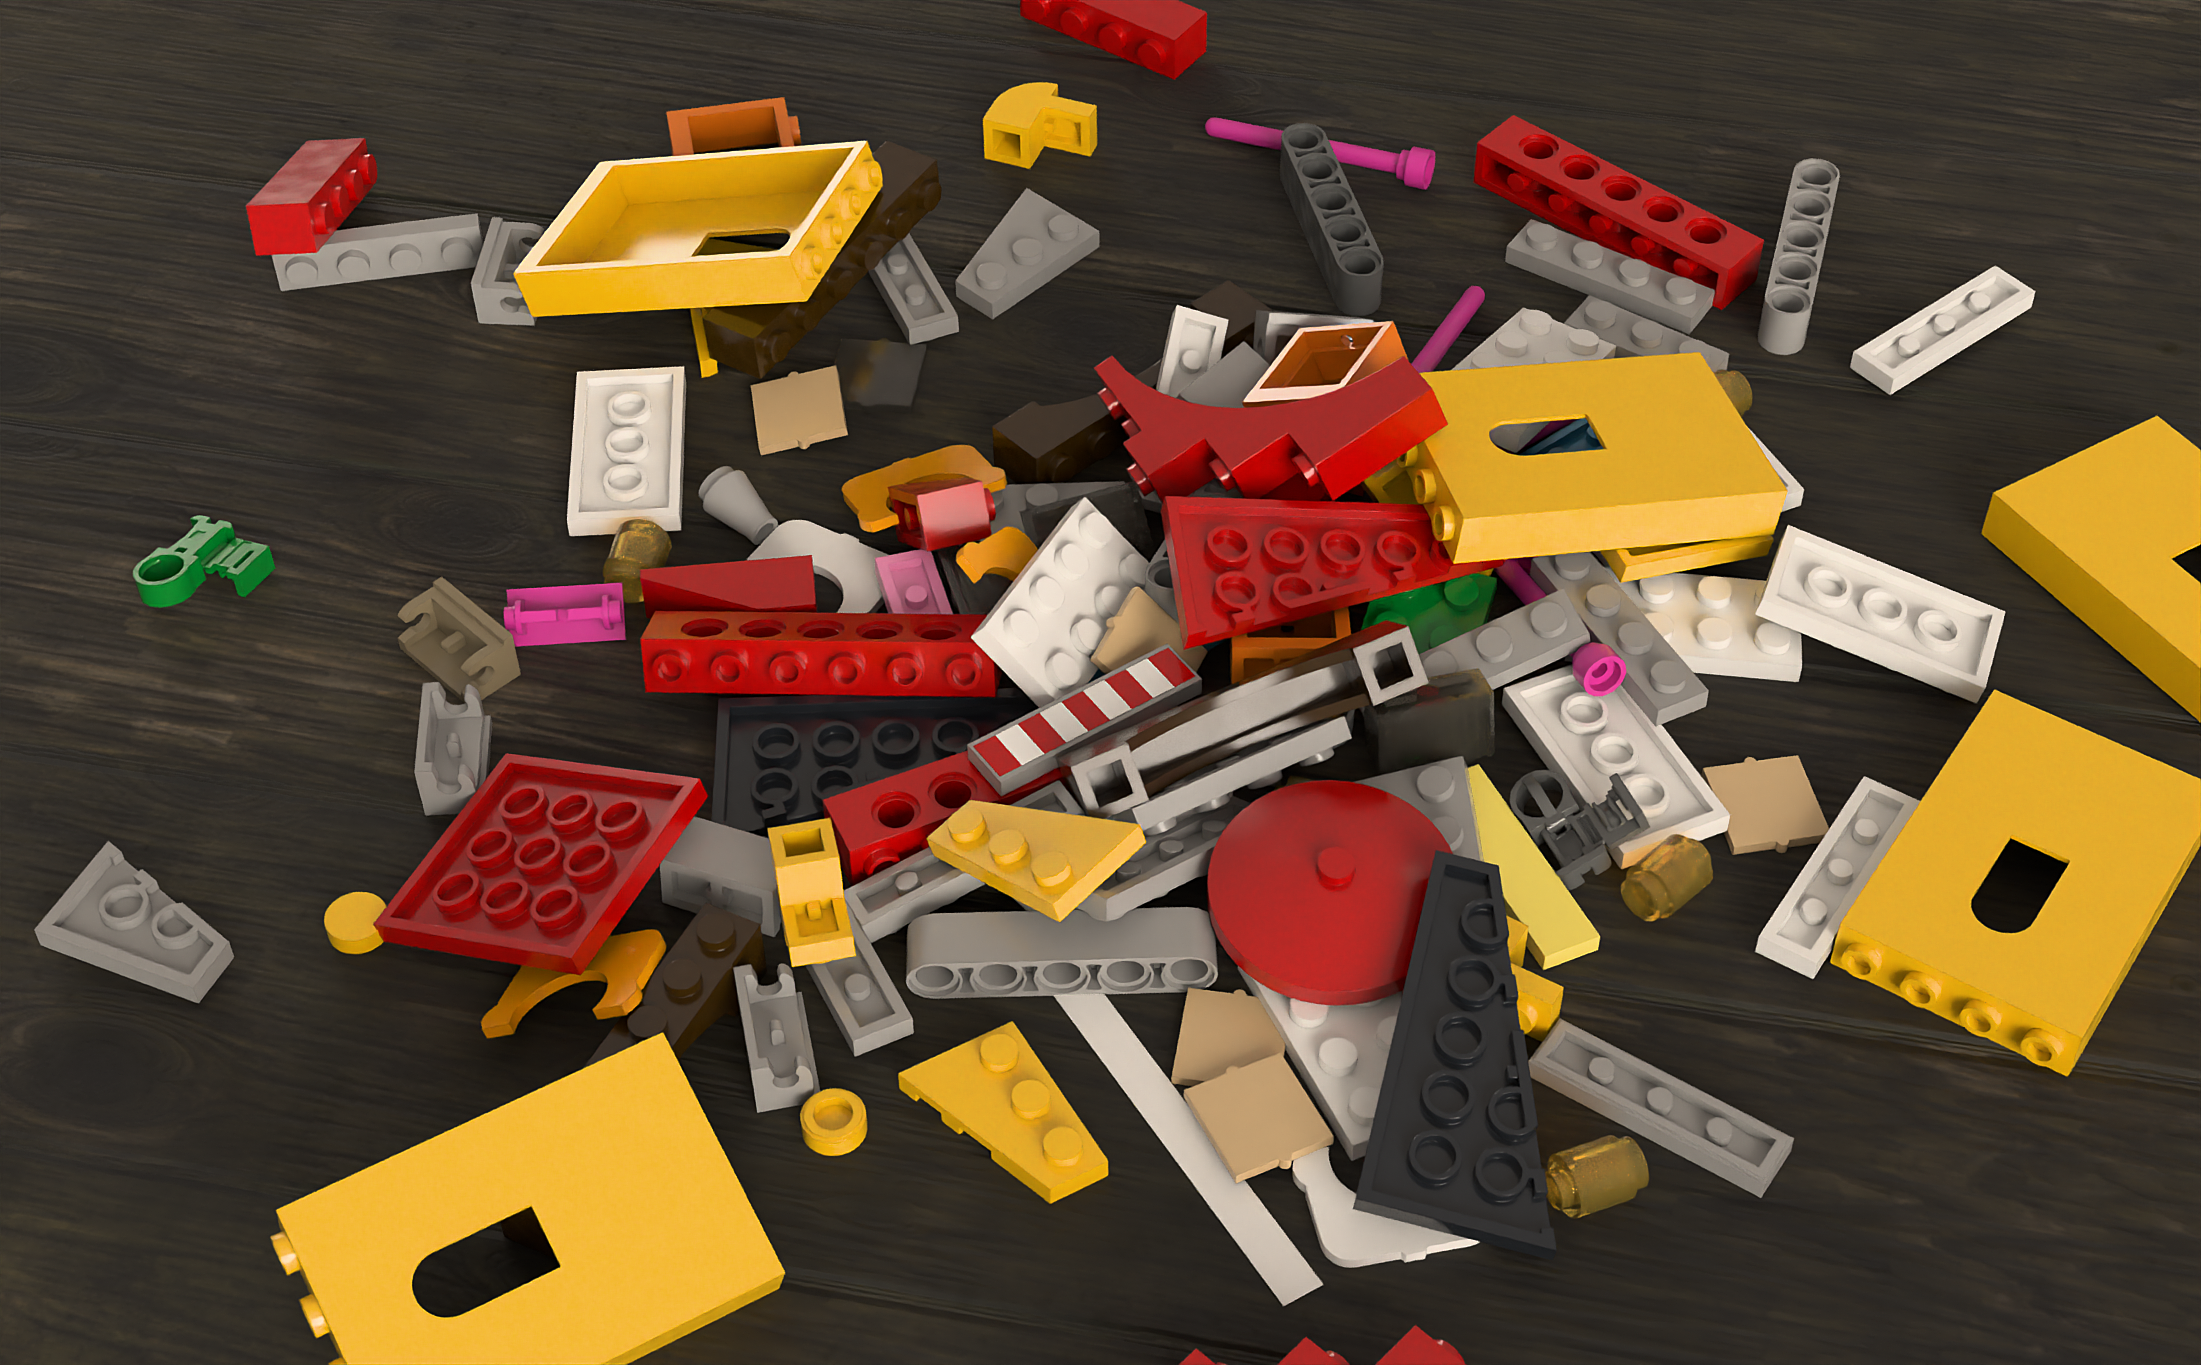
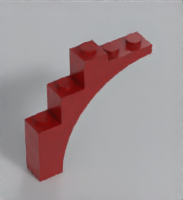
[1094,356,1448,504]

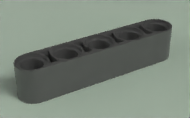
[1280,123,1384,316]

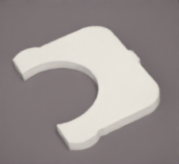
[747,520,888,613]
[1292,1147,1479,1268]

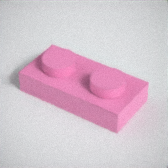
[875,549,953,614]

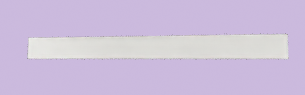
[1053,994,1324,1306]

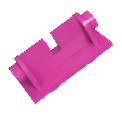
[504,583,626,647]

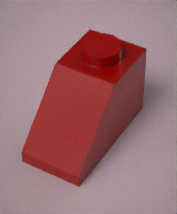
[888,477,996,552]

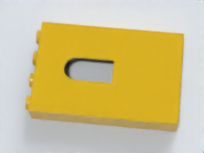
[513,141,883,317]
[1397,352,1788,564]
[1981,416,2201,723]
[1830,689,2201,1077]
[270,1032,785,1365]

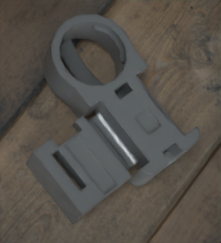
[1510,770,1650,890]

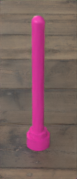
[1205,117,1435,190]
[1411,286,1485,373]
[1494,558,1626,696]

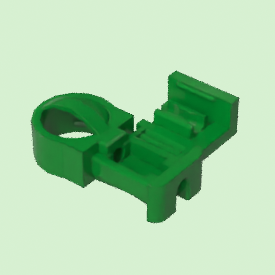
[133,515,276,608]

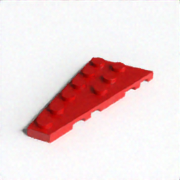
[1161,496,1506,650]

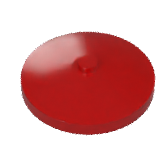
[1207,780,1453,1006]

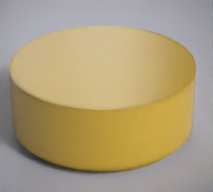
[324,892,386,954]
[800,1088,867,1156]

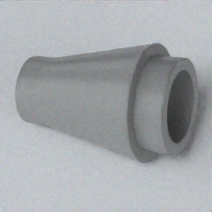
[699,466,778,545]

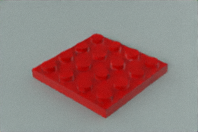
[373,753,708,975]

